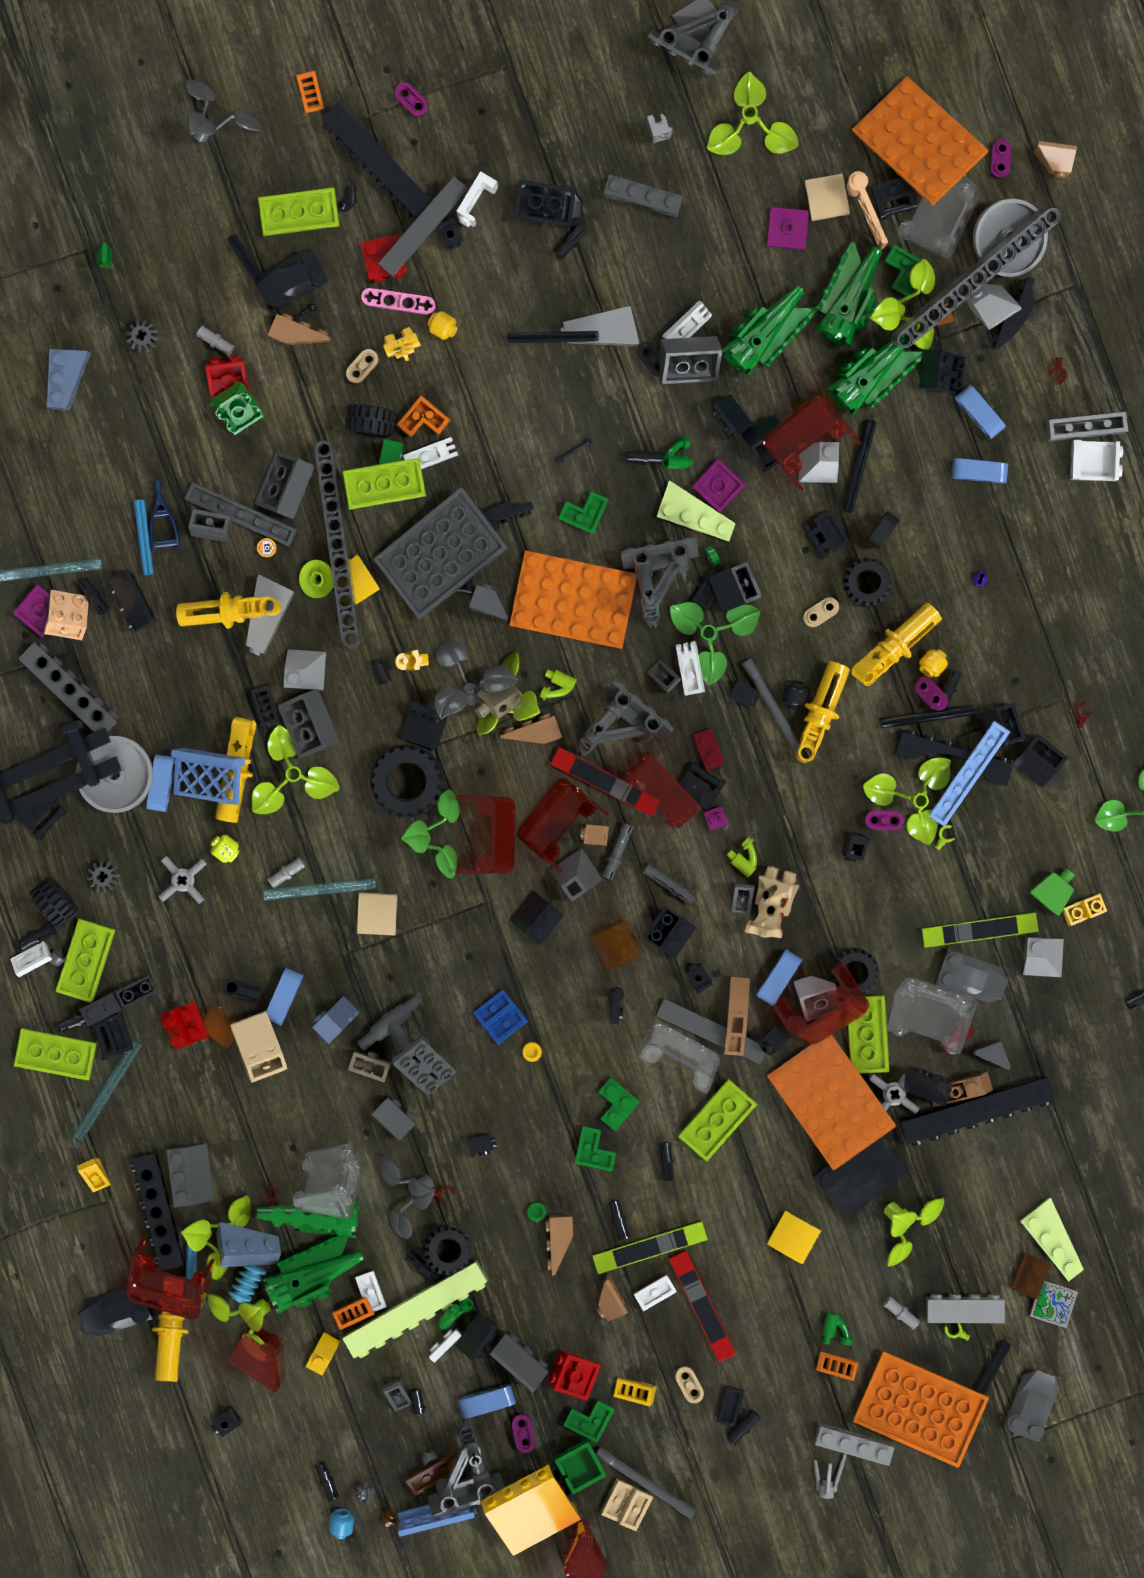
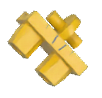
[383,327,420,361]
[395,650,429,672]

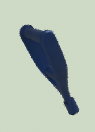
[150,480,180,551]

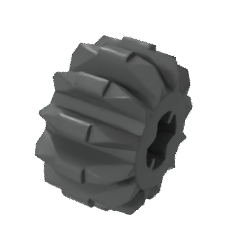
[126,320,159,353]
[87,860,120,893]

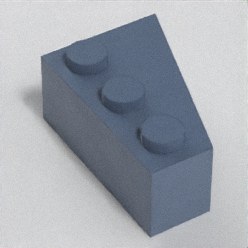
[47,349,91,410]
[312,996,360,1044]
[216,1222,281,1267]

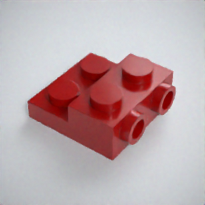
[361,234,407,283]
[205,355,250,400]
[161,1001,209,1050]
[548,1350,601,1401]

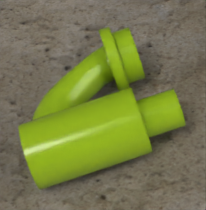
[540,669,577,701]
[727,837,757,878]

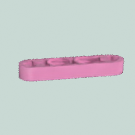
[361,288,436,315]

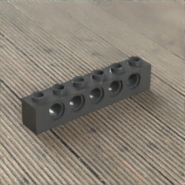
[18,642,120,734]

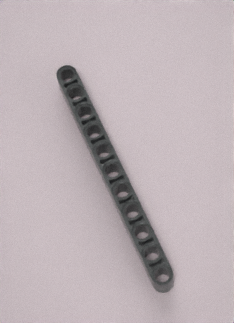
[891,207,1061,348]
[315,441,361,649]

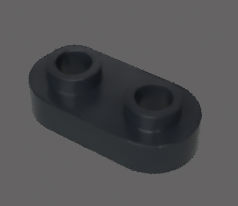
[637,342,661,377]

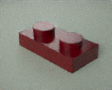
[693,728,724,771]

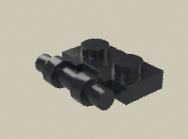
[802,510,850,560]

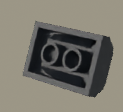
[513,179,584,227]
[255,248,328,309]
[79,1282,153,1337]

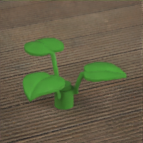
[670,602,760,685]
[1095,769,1144,832]
[401,789,460,879]

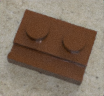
[1011,1253,1052,1299]

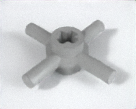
[159,856,207,904]
[869,1068,920,1114]

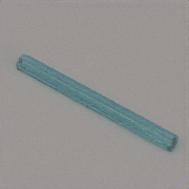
[0,558,102,582]
[262,878,377,900]
[73,1041,141,1141]

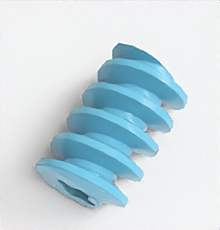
[228,1265,266,1303]

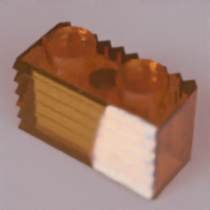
[202,1006,237,1049]

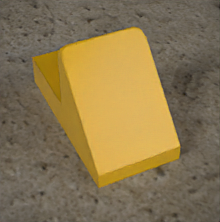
[77,1158,111,1192]
[305,1332,340,1375]

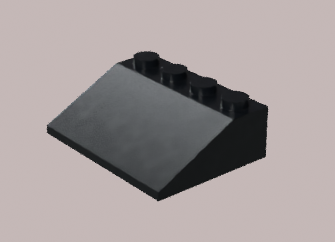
[812,1138,908,1220]

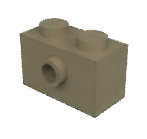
[348,1050,392,1082]

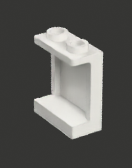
[457,171,498,227]
[1070,440,1123,481]

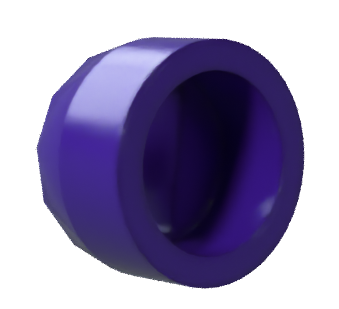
[972,571,988,587]

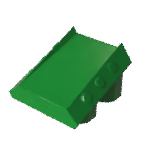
[210,381,265,435]

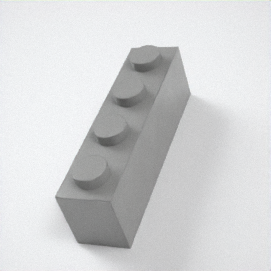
[1046,412,1128,441]
[926,1294,1005,1323]
[814,1422,895,1466]

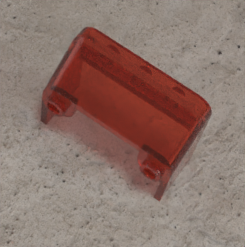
[763,396,861,492]
[626,752,702,829]
[517,778,609,873]
[456,796,516,874]
[772,961,870,1044]
[126,1238,215,1320]
[228,1327,286,1392]
[563,1518,609,1578]

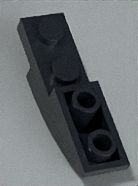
[992,276,1036,350]
[484,500,534,531]
[79,975,157,1027]

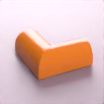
[397,396,451,437]

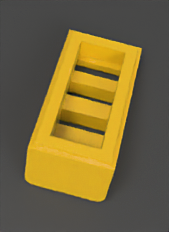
[613,1378,657,1406]

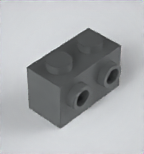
[188,509,233,543]
[372,1096,416,1141]

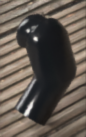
[337,186,357,212]

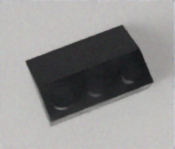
[108,568,157,632]

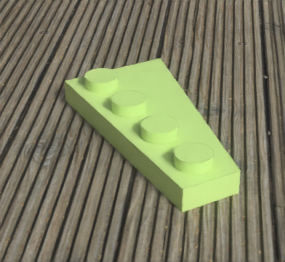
[657,480,736,542]
[1020,1197,1084,1281]

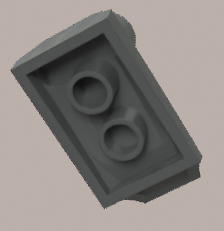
[934,948,1009,1003]
[1003,1369,1060,1441]

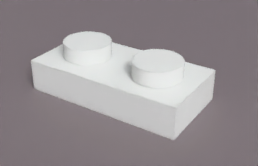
[10,941,52,977]
[355,1270,386,1312]
[634,1274,677,1311]
[429,1328,462,1363]

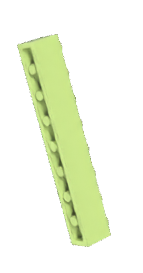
[342,1260,488,1358]

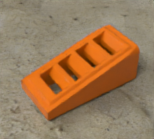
[296,70,324,113]
[332,1296,375,1330]
[816,1351,859,1381]

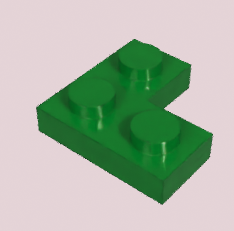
[884,244,921,297]
[558,491,609,534]
[598,1077,640,1131]
[575,1126,616,1172]
[563,1400,615,1443]

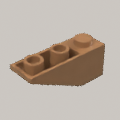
[268,313,331,345]
[500,714,563,744]
[580,823,609,846]
[932,1071,993,1107]
[546,1214,573,1275]

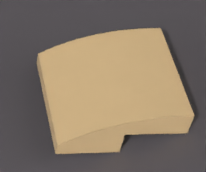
[805,174,850,221]
[357,892,397,935]
[600,1478,653,1531]

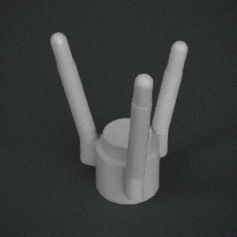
[814,1453,847,1499]

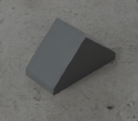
[647,659,682,693]
[731,883,754,914]
[972,1040,1011,1070]
[382,1377,412,1412]

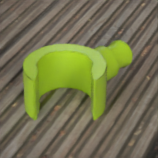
[935,825,955,850]
[944,1323,970,1341]

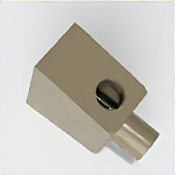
[475,686,521,719]

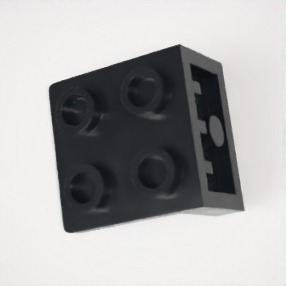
[401,702,449,750]

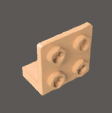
[44,590,88,640]

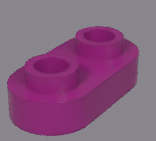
[395,82,428,117]
[990,139,1012,179]
[915,677,948,711]
[865,810,904,830]
[512,1414,535,1453]

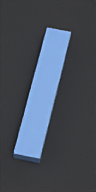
[929,721,1010,827]

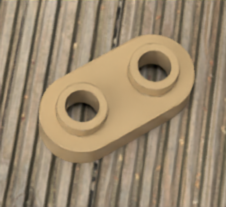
[346,349,379,384]
[803,598,839,627]
[675,1366,704,1403]

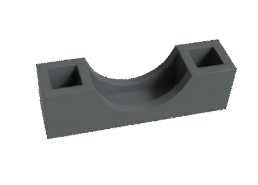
[604,174,683,218]

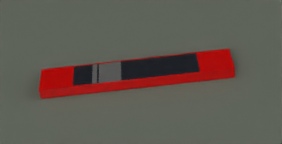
[550,747,661,817]
[669,1250,736,1362]

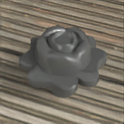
[355,1481,375,1504]

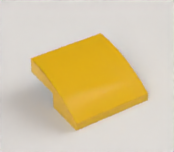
[333,555,380,606]
[767,1211,821,1264]

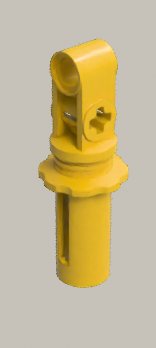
[176,592,282,629]
[852,603,942,686]
[796,661,850,763]
[215,717,256,823]
[152,1276,188,1382]

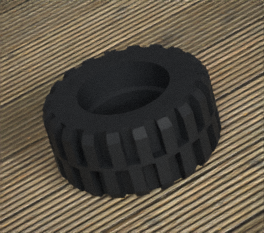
[370,745,444,818]

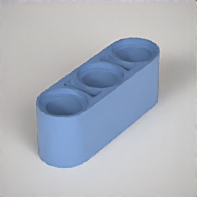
[955,385,1006,439]
[951,458,1008,484]
[147,754,175,812]
[756,949,802,1006]
[266,968,304,1026]
[458,1384,516,1419]

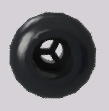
[782,680,809,710]

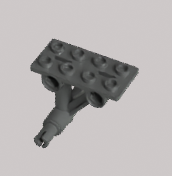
[647,1,739,75]
[621,537,699,629]
[576,680,674,756]
[357,993,456,1096]
[427,1419,505,1518]

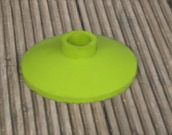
[299,560,334,598]

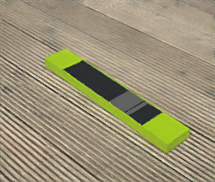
[921,913,1039,948]
[592,1221,708,1274]

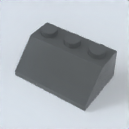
[659,336,722,384]
[254,451,315,519]
[469,583,509,622]
[278,689,340,759]
[167,1143,215,1207]
[490,1331,549,1392]

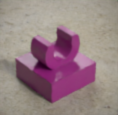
[704,806,728,831]

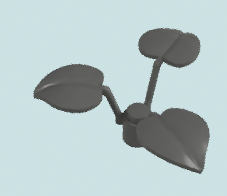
[185,80,263,142]
[435,641,518,720]
[379,1154,435,1240]

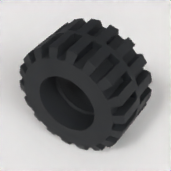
[345,404,396,438]
[843,558,893,607]
[29,877,79,928]
[830,948,880,997]
[421,1226,472,1275]

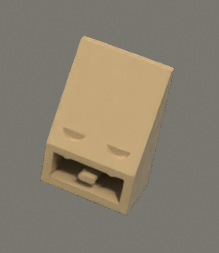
[230,1011,288,1083]

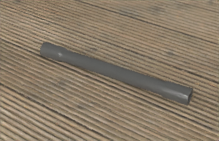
[742,658,809,763]
[596,1446,696,1519]

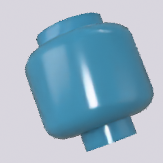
[328,1508,354,1539]

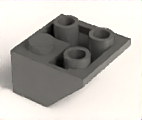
[550,848,603,902]

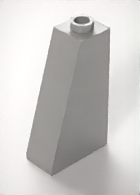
[560,306,639,346]
[246,575,295,656]

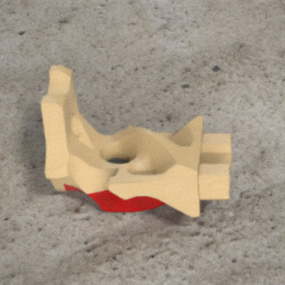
[745,866,799,938]

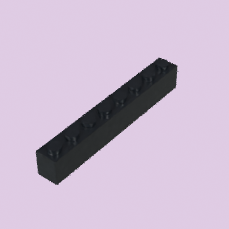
[322,103,432,219]
[900,1076,1055,1146]

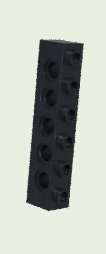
[131,1152,185,1271]

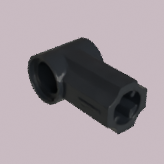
[223,978,262,1003]

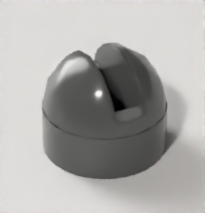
[50,949,66,966]
[421,1450,438,1466]

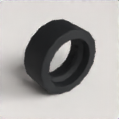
[867,511,900,549]

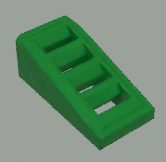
[96,243,113,268]

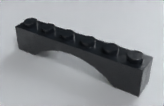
[894,729,1013,786]

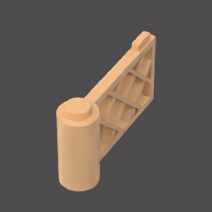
[846,171,888,250]

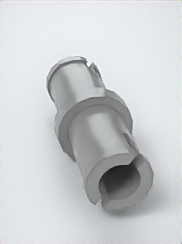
[196,326,235,357]
[268,857,306,889]
[883,1296,920,1330]

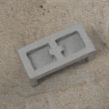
[646,114,672,144]

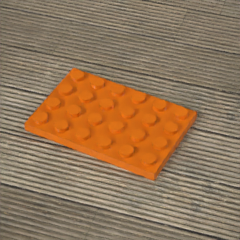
[852,76,988,206]
[509,551,637,649]
[767,1032,897,1171]
[852,1351,989,1468]

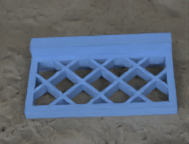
[171,748,245,805]
[398,1504,477,1537]

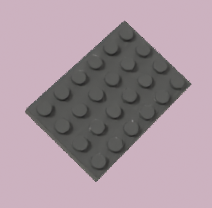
[374,487,509,620]

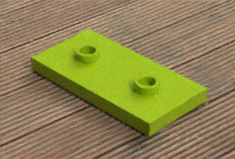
[258,187,340,237]
[343,458,426,510]
[56,918,116,1003]
[846,995,890,1073]
[14,1028,97,1081]
[678,1078,757,1162]

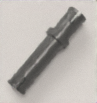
[601,823,634,880]
[643,863,697,905]

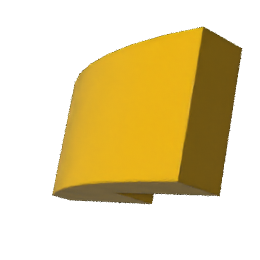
[1062,894,1107,926]

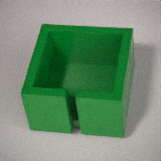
[554,1439,607,1494]

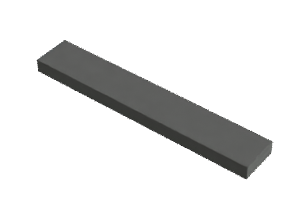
[378,176,469,277]
[184,482,297,547]
[656,999,765,1064]

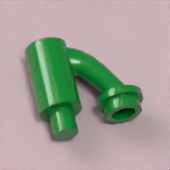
[662,436,694,469]
[437,1298,473,1330]
[821,1312,854,1346]

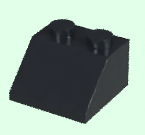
[741,414,796,472]
[510,891,564,945]

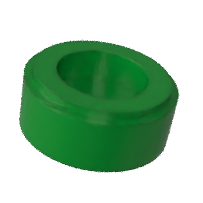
[704,546,720,566]
[527,1202,546,1222]

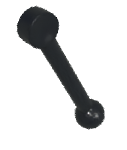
[292,304,316,321]
[556,438,592,463]

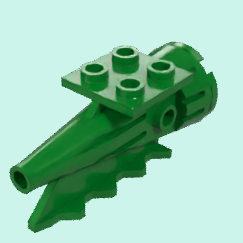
[815,242,882,347]
[722,285,817,376]
[826,334,924,416]
[257,1194,359,1238]
[263,1235,364,1314]

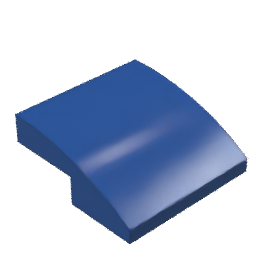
[473,990,528,1045]

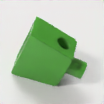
[1028,868,1075,916]

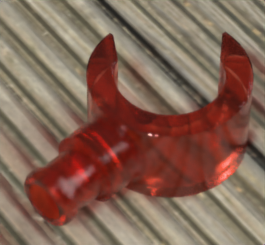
[1048,357,1067,385]
[1075,702,1093,729]
[261,1184,279,1206]
[433,1185,455,1203]

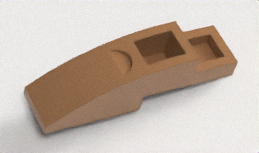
[724,977,750,1056]

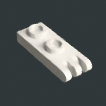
[662,301,712,339]
[403,437,458,470]
[676,641,705,695]

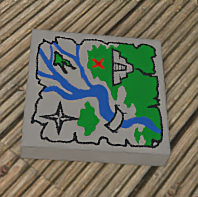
[1029,1281,1078,1328]

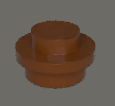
[379,1510,398,1528]

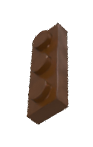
[405,1450,458,1496]

